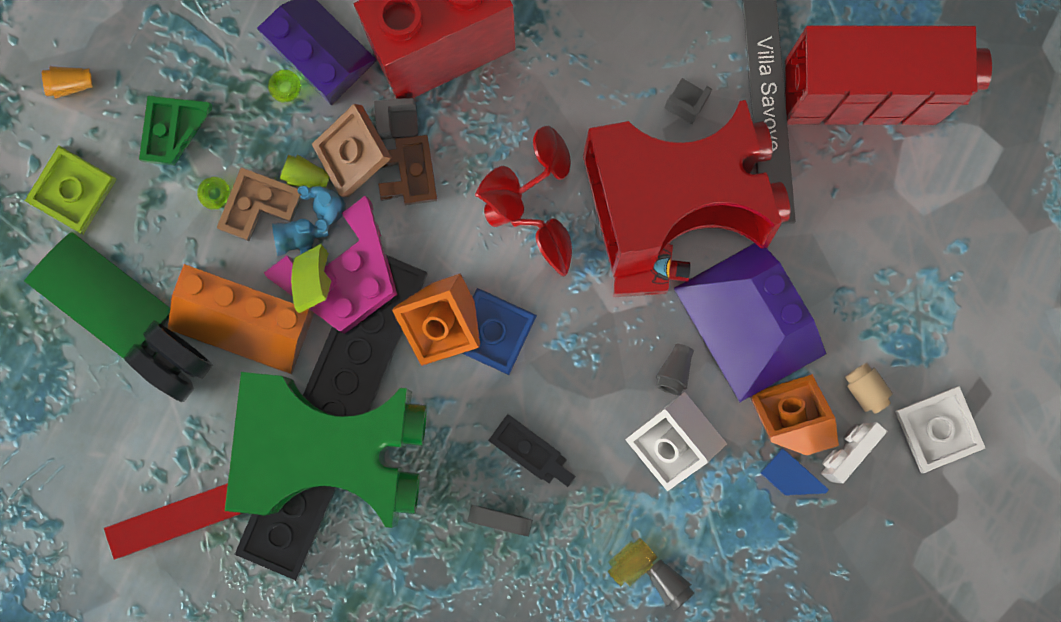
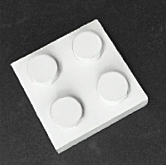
[895,386,986,473]
[820,422,888,484]

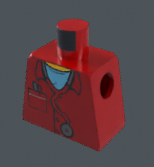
[613,244,690,297]

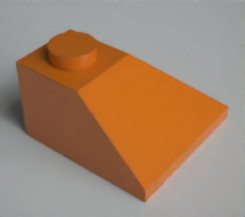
[392,273,480,366]
[750,374,839,455]

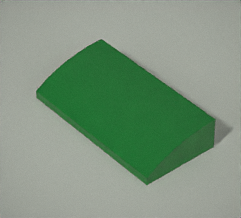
[24,232,170,359]

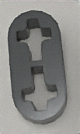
[467,505,533,536]

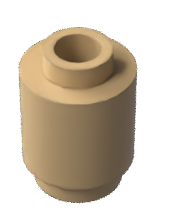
[845,362,893,414]

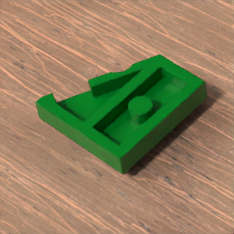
[139,96,213,166]

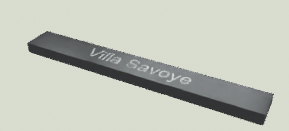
[742,0,796,224]

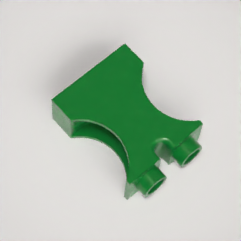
[225,372,427,528]

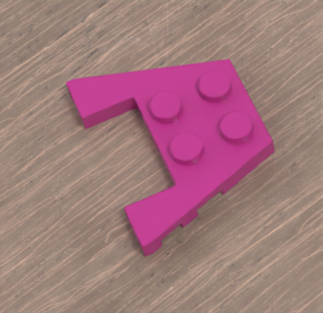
[264,196,397,334]

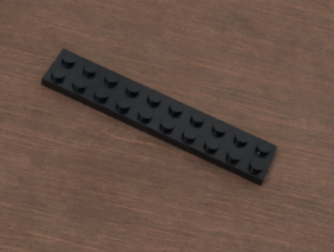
[234,255,428,581]

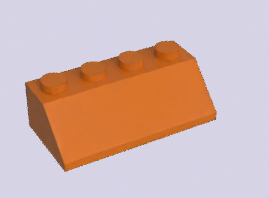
[168,264,315,374]

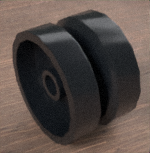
[124,320,213,402]

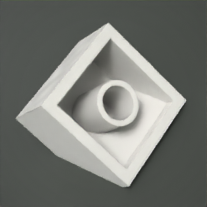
[625,392,727,491]

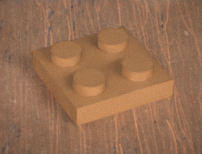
[312,104,392,197]

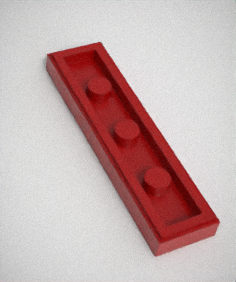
[104,483,243,560]

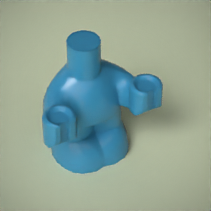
[297,185,346,234]
[272,218,329,256]

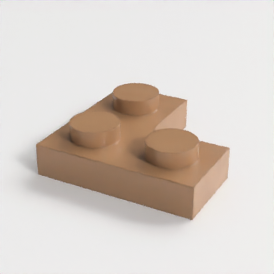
[217,167,301,241]

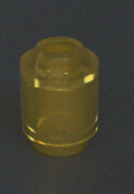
[607,537,658,587]

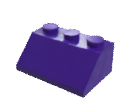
[257,0,377,105]

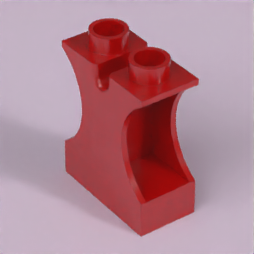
[583,100,790,277]

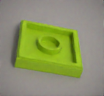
[25,145,117,235]

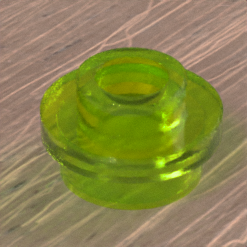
[268,70,301,103]
[197,177,231,210]

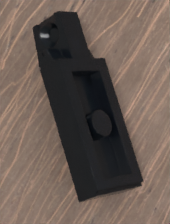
[488,414,576,487]

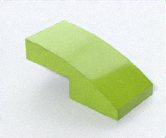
[291,244,331,313]

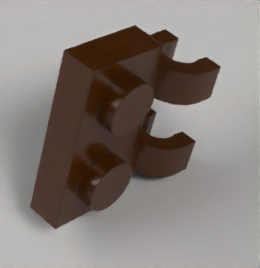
[378,135,437,206]

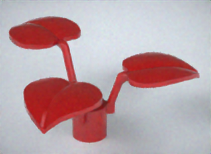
[475,126,572,277]

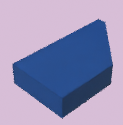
[759,448,829,495]

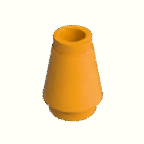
[42,66,93,99]

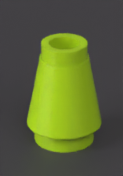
[280,154,330,188]

